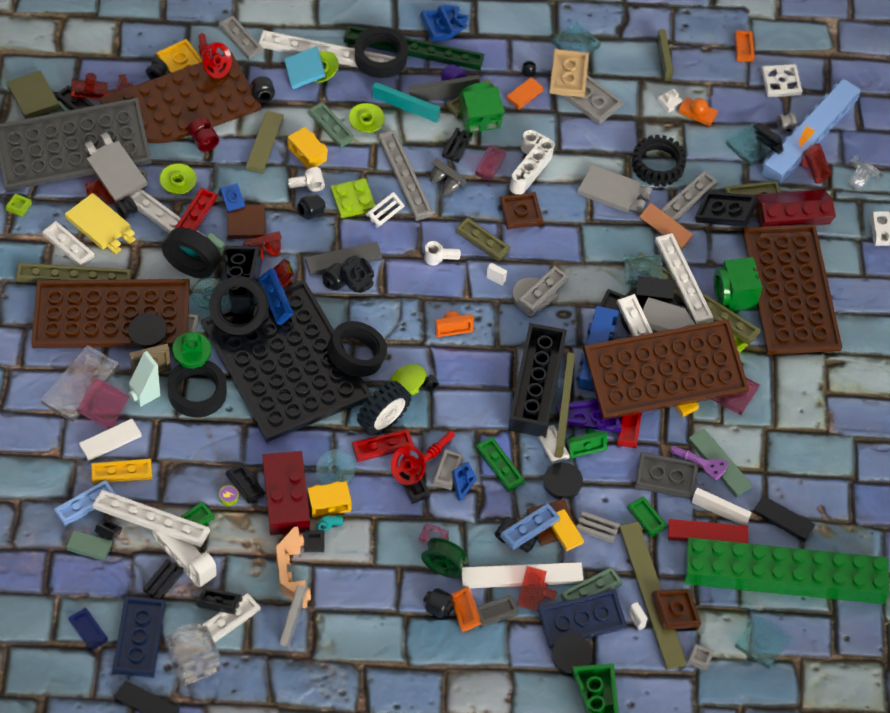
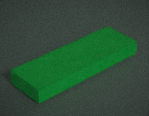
[476,436,525,492]

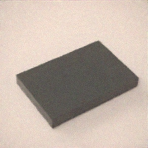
[635,452,699,500]

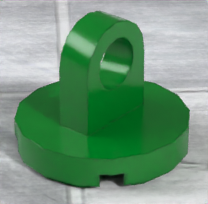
[172,332,211,369]

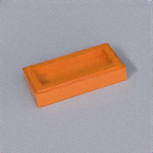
[734,31,755,62]
[506,77,544,110]
[451,587,482,632]

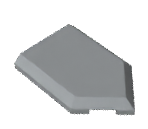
[643,297,695,332]

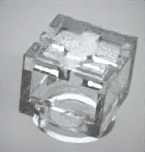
[165,623,220,686]

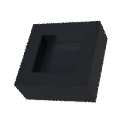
[94,519,122,540]
[304,530,325,552]

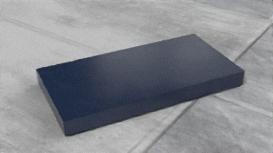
[537,589,627,648]
[112,596,166,678]

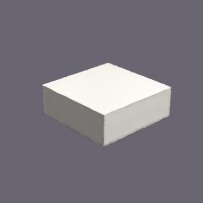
[486,263,507,286]
[629,602,648,630]

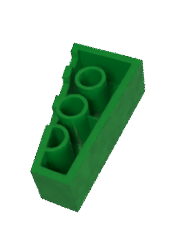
[572,663,619,713]

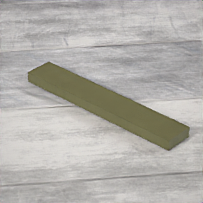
[16,263,132,283]
[555,352,575,458]

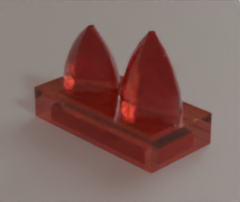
[242,231,282,261]

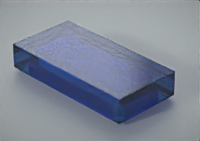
[68,607,108,652]

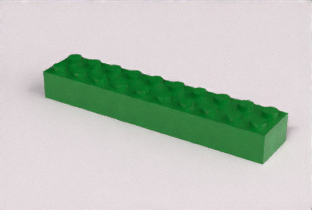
[684,538,889,604]

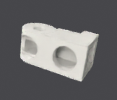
[869,212,890,246]

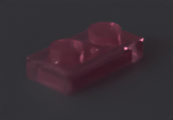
[475,145,507,182]

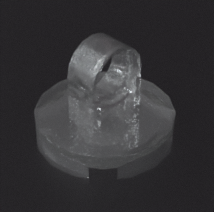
[848,155,883,191]

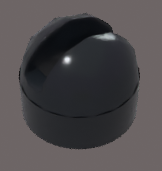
[522,60,536,76]
[423,375,439,392]

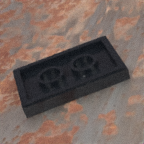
[695,192,759,227]

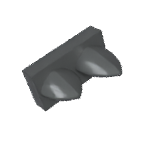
[430,158,467,196]

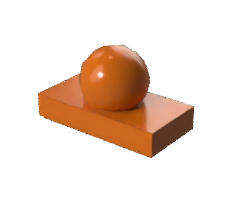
[678,97,718,127]
[435,310,474,338]

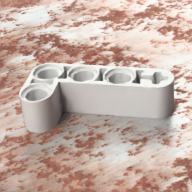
[510,130,555,195]
[152,530,217,588]

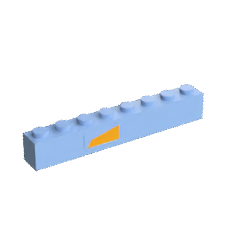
[762,79,861,186]

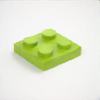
[330,178,376,219]

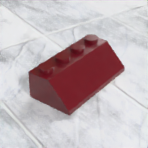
[755,189,836,227]

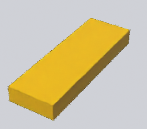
[91,459,152,484]

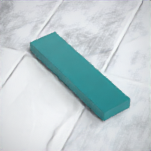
[372,82,440,123]

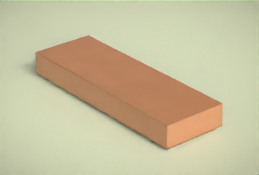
[639,203,694,250]

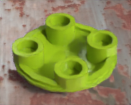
[390,364,427,395]

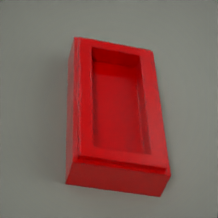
[617,413,642,448]

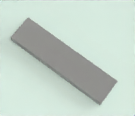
[661,171,718,221]

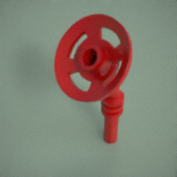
[198,33,232,78]
[391,430,455,485]

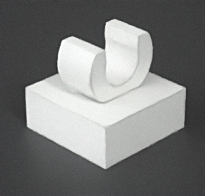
[657,89,683,113]

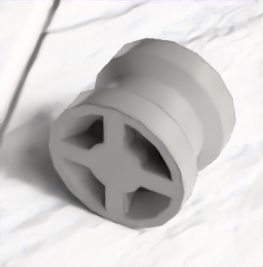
[777,112,797,132]

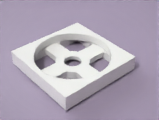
[761,64,803,97]

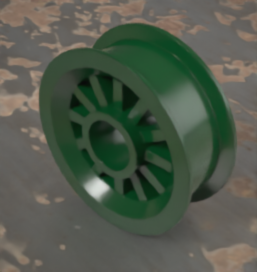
[421,538,469,578]

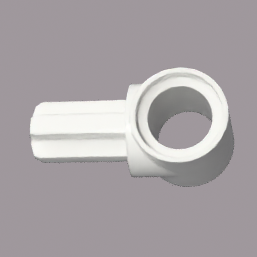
[288,167,325,192]
[424,241,461,266]

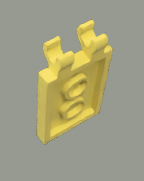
[65,193,135,255]

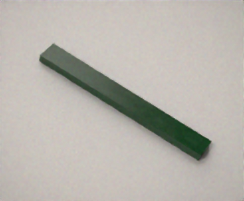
[344,25,485,71]

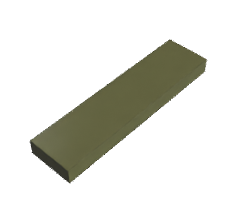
[246,111,284,174]

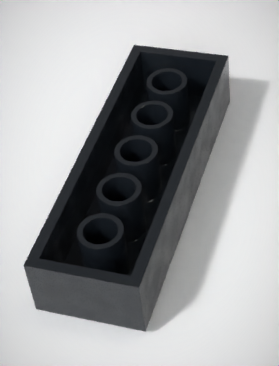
[508,323,567,438]

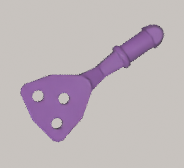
[670,446,728,480]

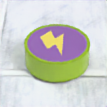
[219,485,239,506]

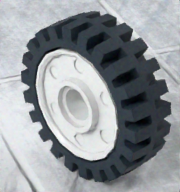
[357,381,412,436]

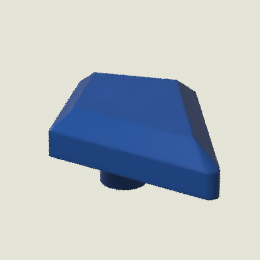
[452,462,477,500]

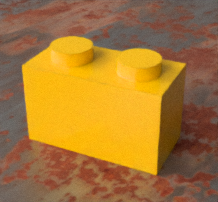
[288,127,328,169]
[307,481,352,518]

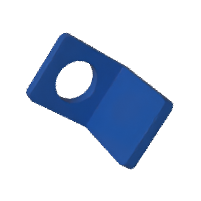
[218,183,245,212]

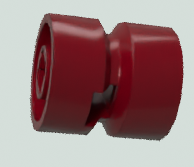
[188,117,220,152]

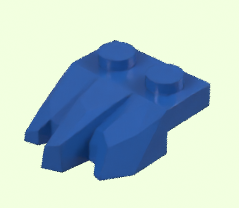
[420,5,468,41]

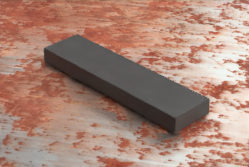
[408,75,480,101]
[305,241,382,276]

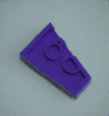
[556,399,622,433]

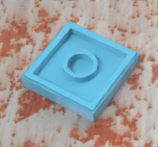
[284,46,326,90]

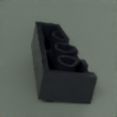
[223,246,262,315]

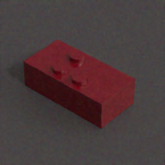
[262,451,310,536]

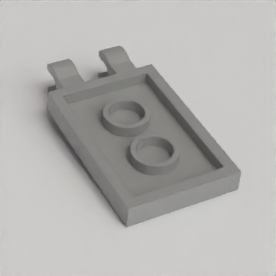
[84,132,148,203]
[577,164,652,214]

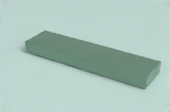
[688,429,752,497]

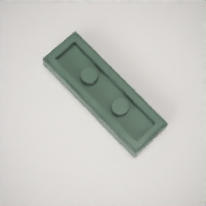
[308,102,355,148]
[560,567,623,601]

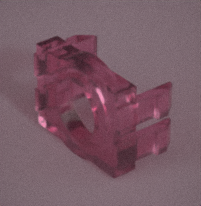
[419,523,449,543]

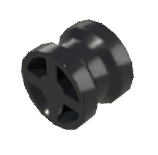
[146,59,168,79]
[115,196,138,220]

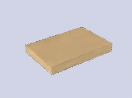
[549,49,589,98]

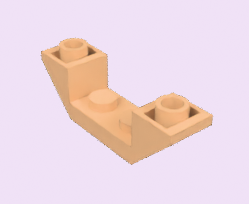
[276,527,311,608]

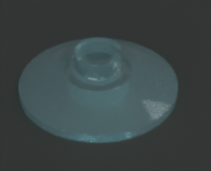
[192,277,230,310]
[316,449,356,485]

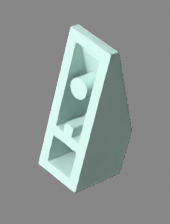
[128,351,160,407]

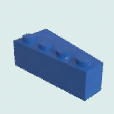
[576,306,619,392]

